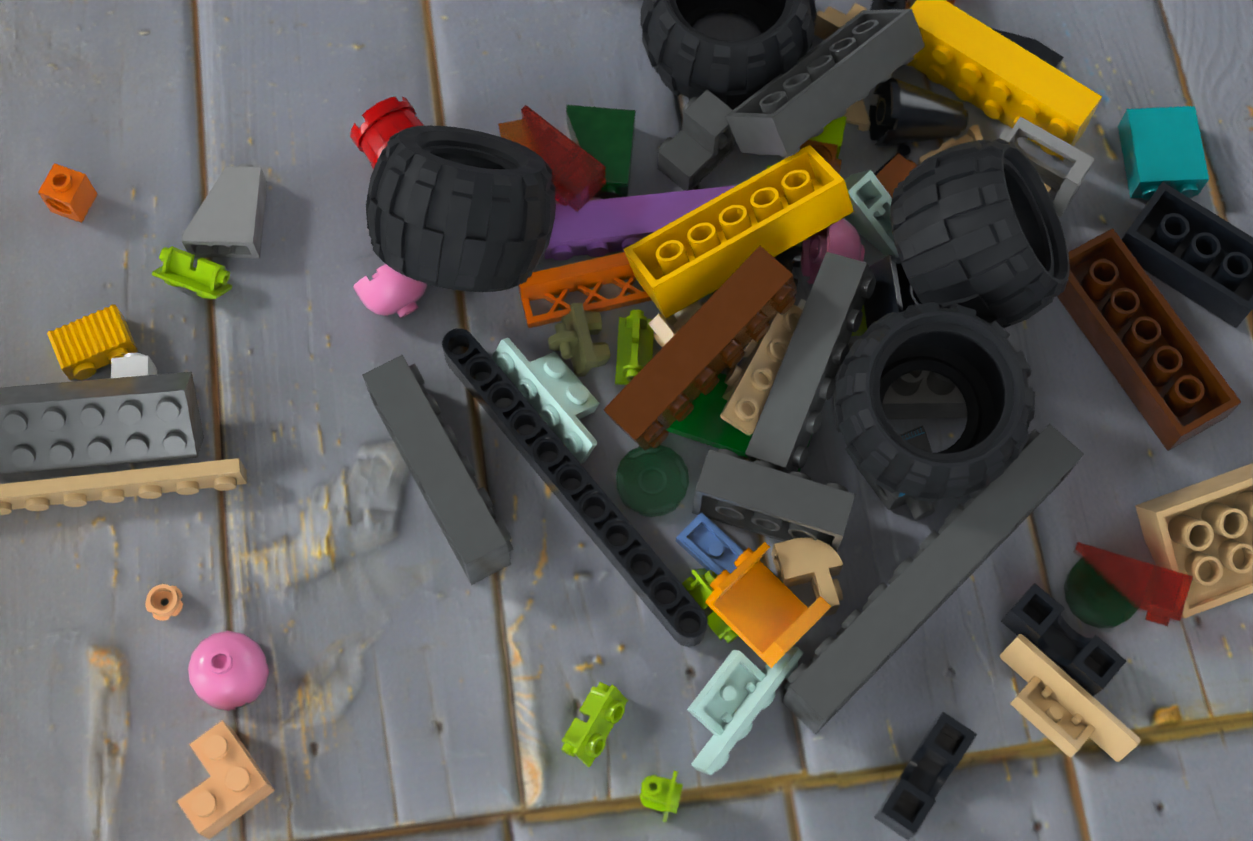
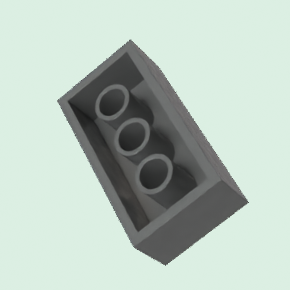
[692,449,856,552]

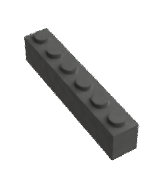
[745,252,876,473]

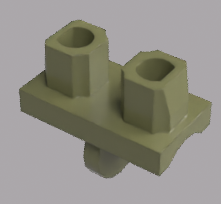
[548,302,611,377]

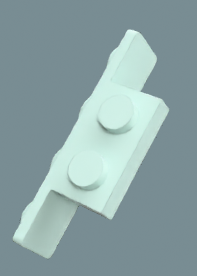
[491,338,600,464]
[687,646,803,775]

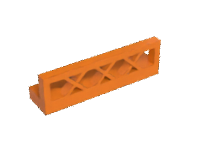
[518,252,652,328]

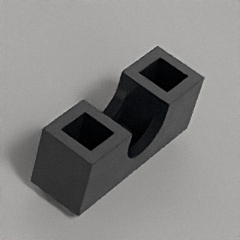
[1001,583,1126,696]
[874,712,977,840]

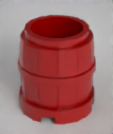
[350,96,424,170]

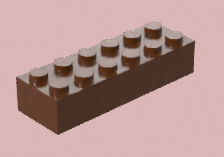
[1057,228,1241,451]
[603,245,797,452]

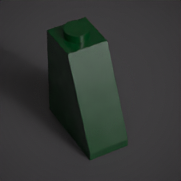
[566,105,635,199]

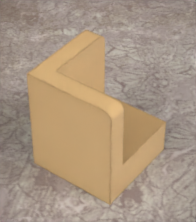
[814,3,867,40]

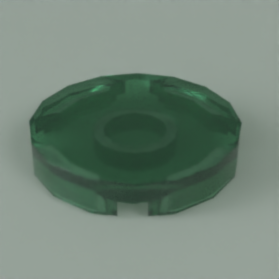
[616,445,689,517]
[1064,553,1142,628]

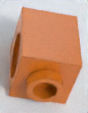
[38,163,98,223]

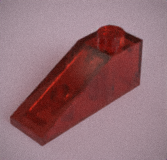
[521,105,606,212]
[1073,542,1193,627]

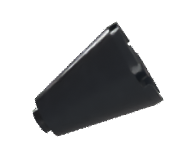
[869,77,968,147]

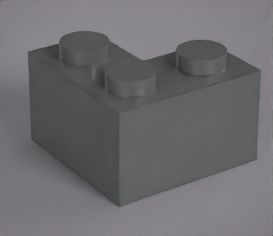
[658,90,735,191]

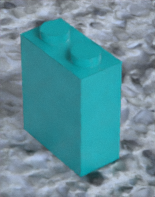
[1118,106,1209,201]

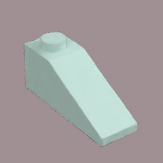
[844,169,899,257]

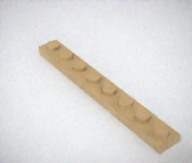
[0,458,247,515]

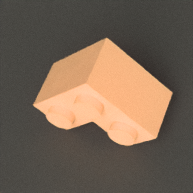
[177,720,275,840]

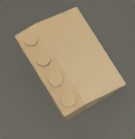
[1135,463,1253,619]

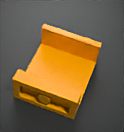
[705,542,831,668]

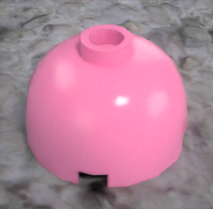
[801,218,865,284]
[353,264,427,318]
[188,631,269,711]

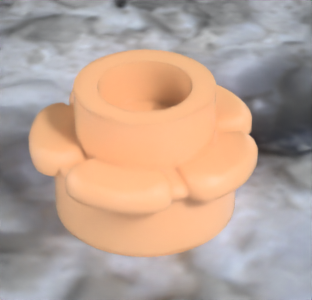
[145,584,183,621]

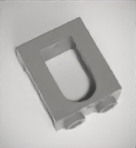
[998,116,1095,217]

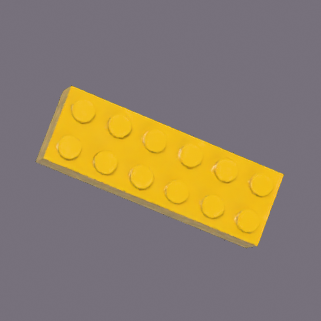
[906,0,1102,161]
[623,145,854,319]

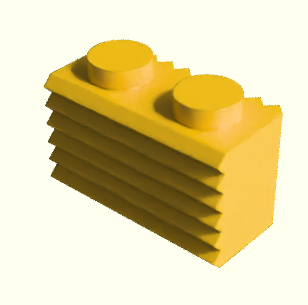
[47,304,138,381]

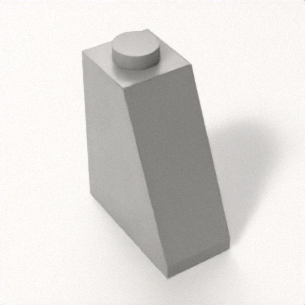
[182,164,267,258]

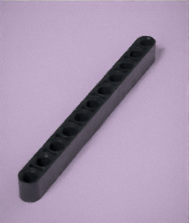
[442,328,707,647]

